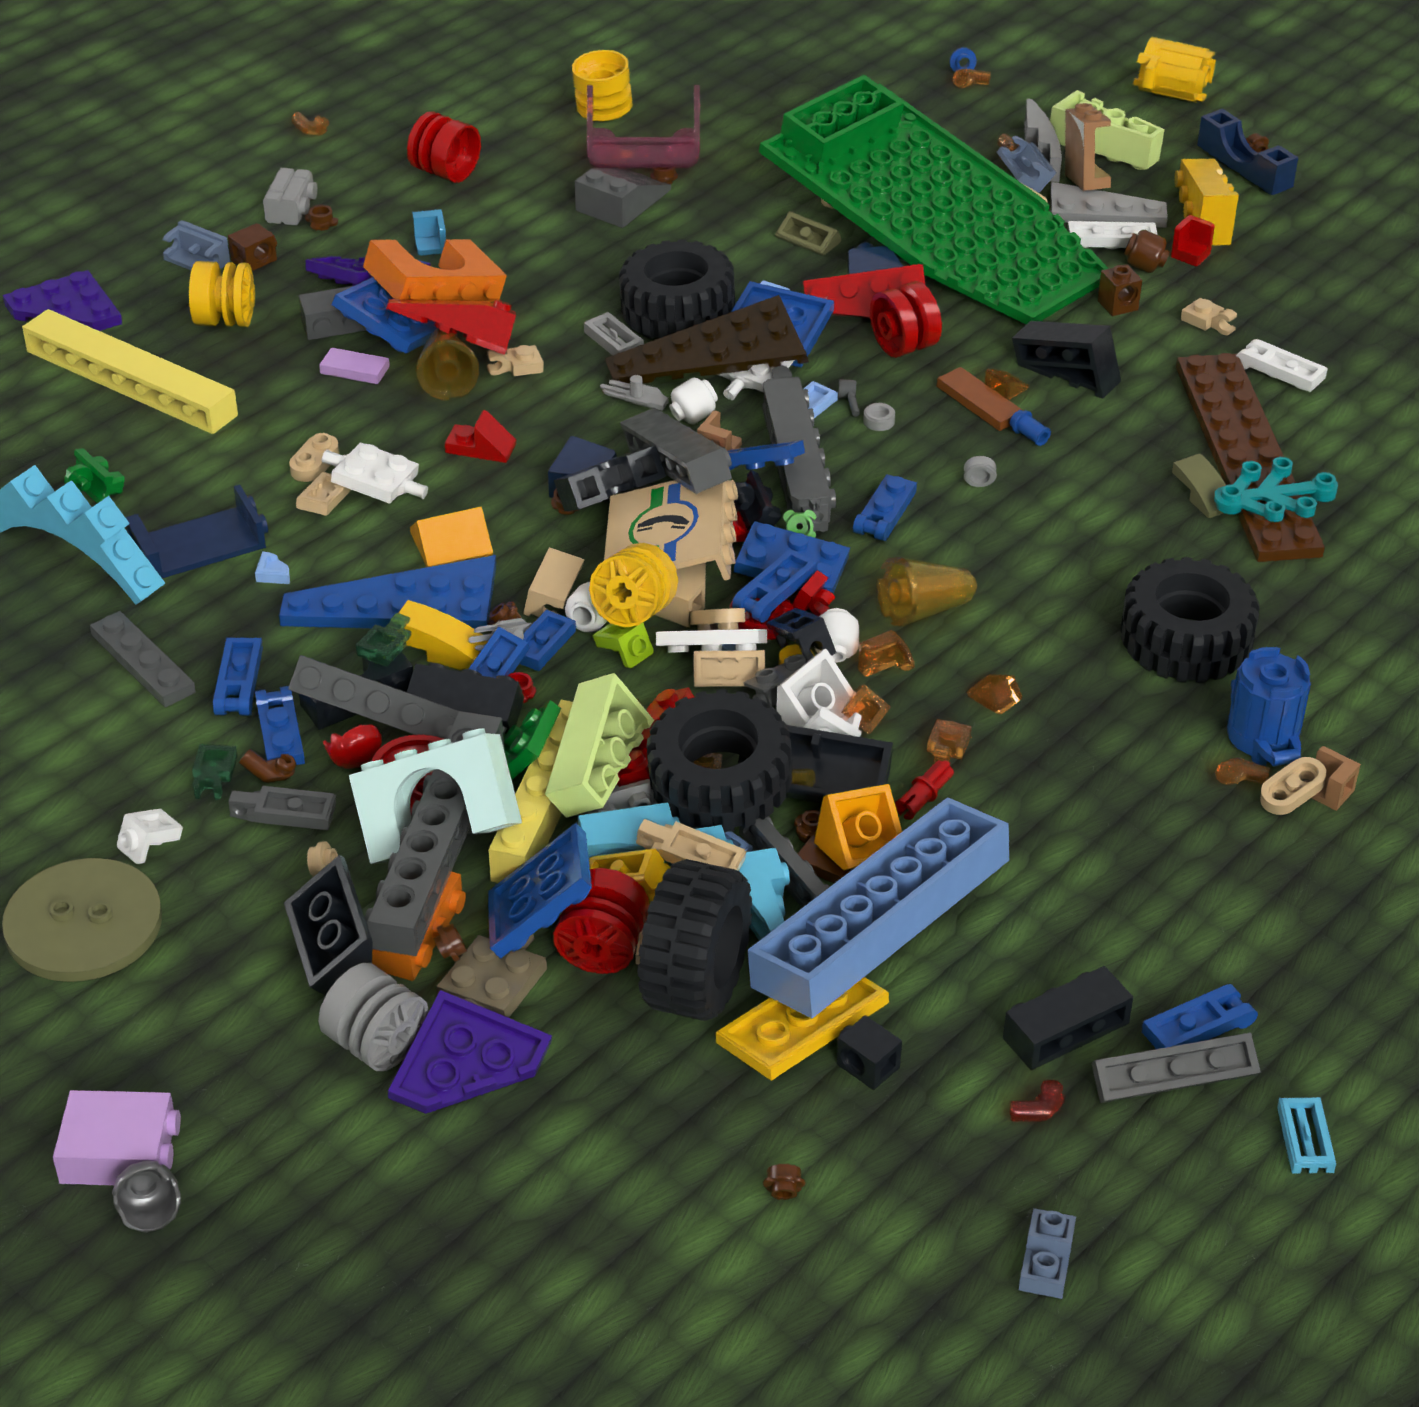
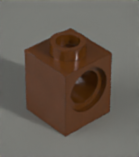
[228,223,277,271]
[1098,264,1142,316]

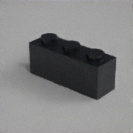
[407,663,524,734]
[1003,966,1134,1071]

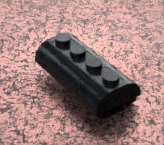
[737,725,893,803]

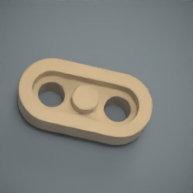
[289,433,339,482]
[690,608,745,631]
[1260,757,1326,815]

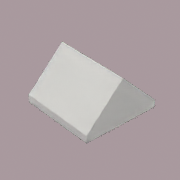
[776,649,864,727]

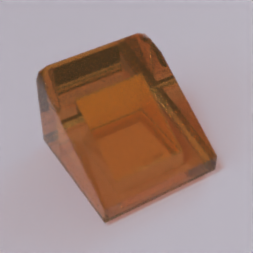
[985,369,1029,400]
[967,674,1022,714]
[841,684,891,735]

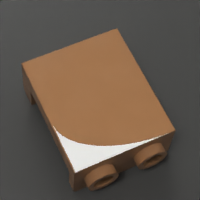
[1065,103,1111,191]

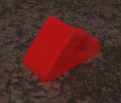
[445,410,516,463]

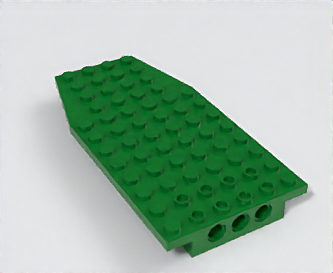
[759,75,1109,324]

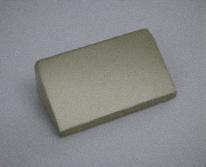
[775,211,842,256]

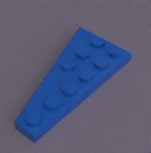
[279,555,496,629]

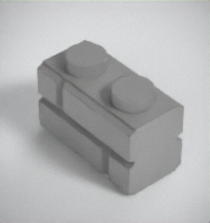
[263,168,317,226]

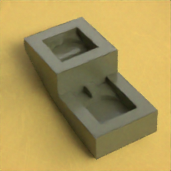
[1172,453,1226,518]

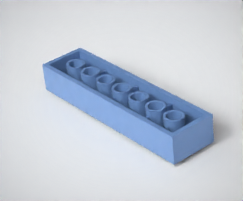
[748,797,1009,1019]

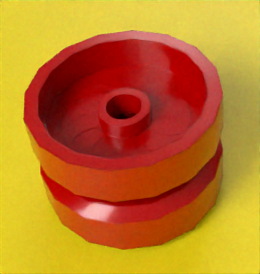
[870,281,942,358]

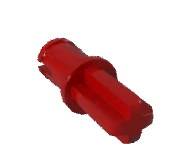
[895,760,954,820]

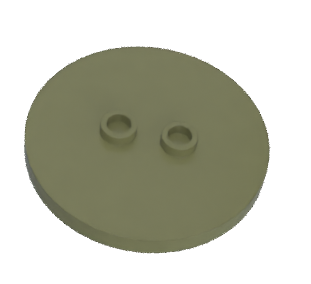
[2,858,162,982]

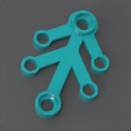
[1214,457,1338,522]

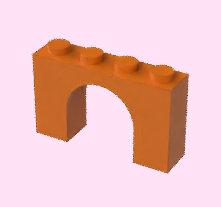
[363,239,507,302]

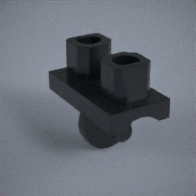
[734,470,782,531]

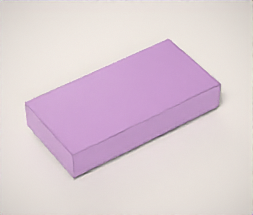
[319,348,390,384]

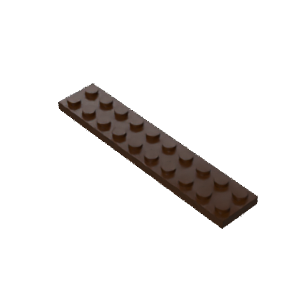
[1176,353,1325,562]

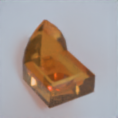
[858,630,915,677]

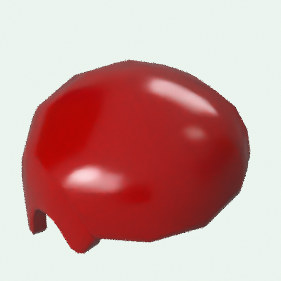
[323,724,382,769]

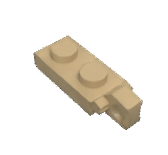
[636,819,747,871]

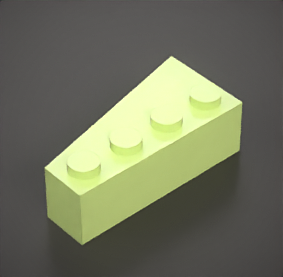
[1050,90,1165,170]
[545,673,654,818]

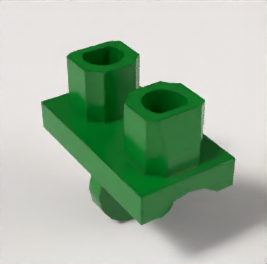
[64,448,125,504]

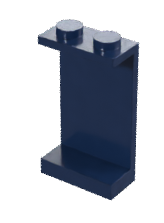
[125,484,268,578]

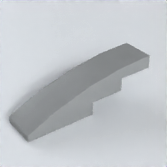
[1024,99,1062,182]

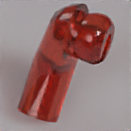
[1010,1080,1065,1122]

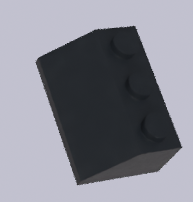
[284,855,373,996]

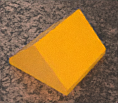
[410,506,493,567]
[814,784,902,870]

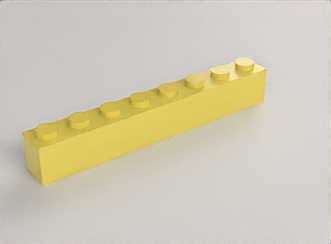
[22,309,238,434]

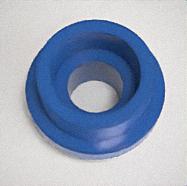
[950,47,977,75]

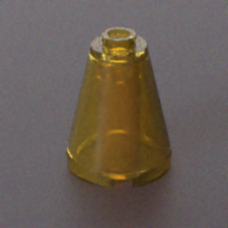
[416,329,479,400]
[877,557,977,626]

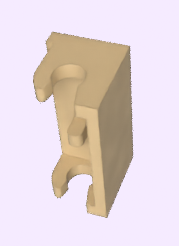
[523,547,585,617]

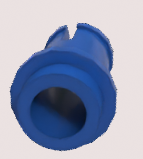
[1010,410,1051,446]

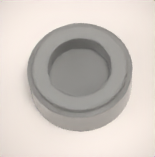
[863,403,895,431]
[964,456,997,487]

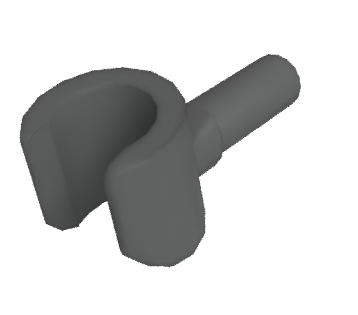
[838,379,860,417]

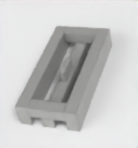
[584,312,644,355]

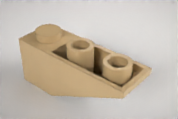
[655,562,706,627]

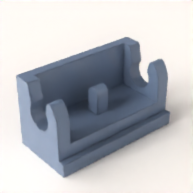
[997,136,1057,193]
[163,220,230,270]

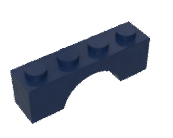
[1197,108,1298,195]

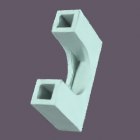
[349,728,522,864]

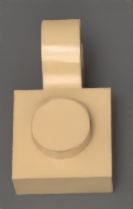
[1181,298,1237,335]
[487,345,544,377]

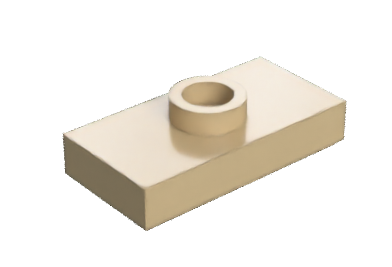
[296,472,351,516]
[694,650,765,687]

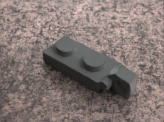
[229,786,337,830]

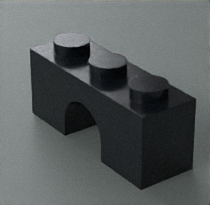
[554,445,666,512]
[299,642,413,730]

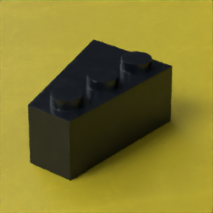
[1012,321,1121,399]

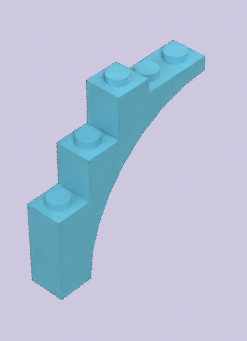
[0,465,165,605]
[578,802,790,941]

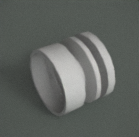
[318,963,429,1071]

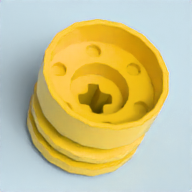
[572,50,633,121]
[189,261,255,327]
[589,543,678,628]

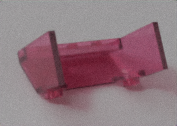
[587,85,700,168]

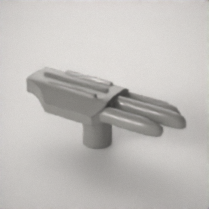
[600,375,668,410]
[468,618,532,651]

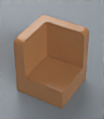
[697,410,742,451]
[1304,746,1361,811]

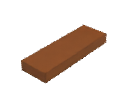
[937,367,1023,431]

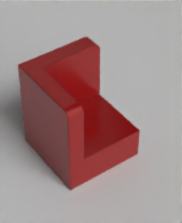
[1171,215,1215,267]

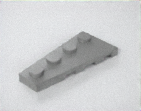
[1050,182,1168,228]

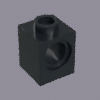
[837,1015,902,1090]

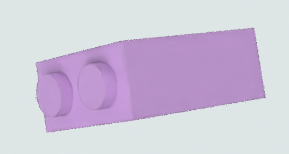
[53,1090,181,1185]

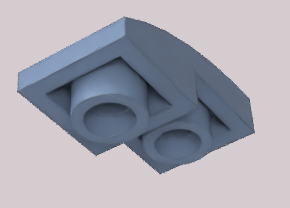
[1019,1208,1076,1299]

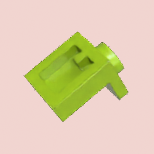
[592,623,654,668]

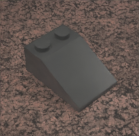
[575,168,671,228]

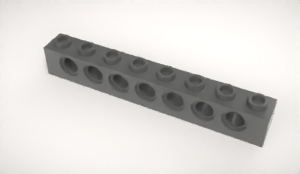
[365,711,504,956]

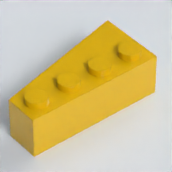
[1174,159,1239,245]

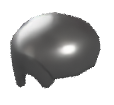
[112,1160,181,1233]

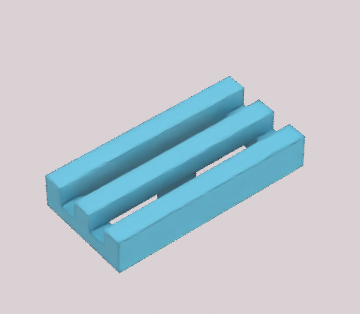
[1277,1097,1336,1174]

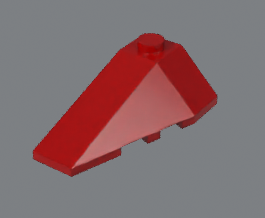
[386,299,516,355]

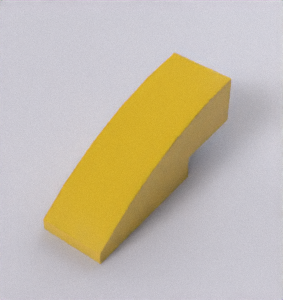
[393,600,488,670]

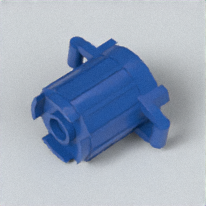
[1227,647,1311,767]

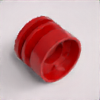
[407,111,481,183]
[553,868,649,974]

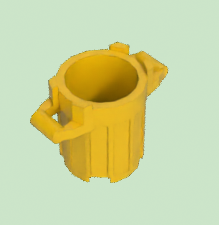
[1133,37,1216,102]

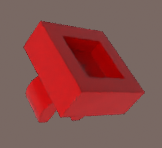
[792,570,835,616]

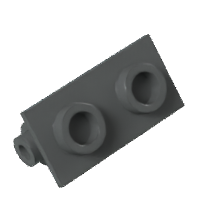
[743,654,809,708]

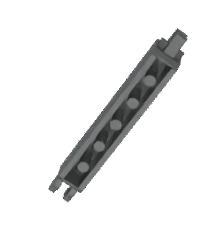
[762,365,836,532]

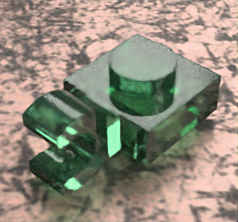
[356,613,411,667]

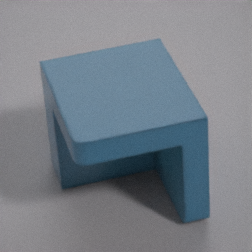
[412,209,446,256]

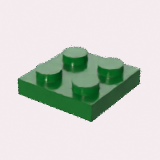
[503,700,562,780]

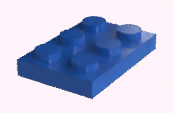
[734,521,850,593]

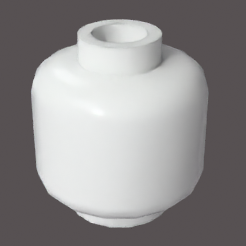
[669,378,718,425]
[565,582,607,632]
[815,608,859,663]

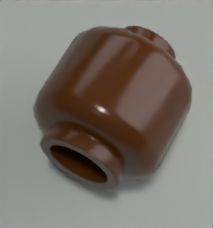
[1124,230,1170,273]

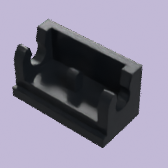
[766,608,837,660]

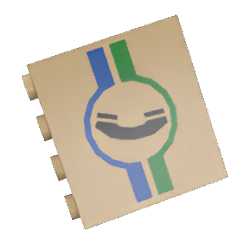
[604,480,738,588]

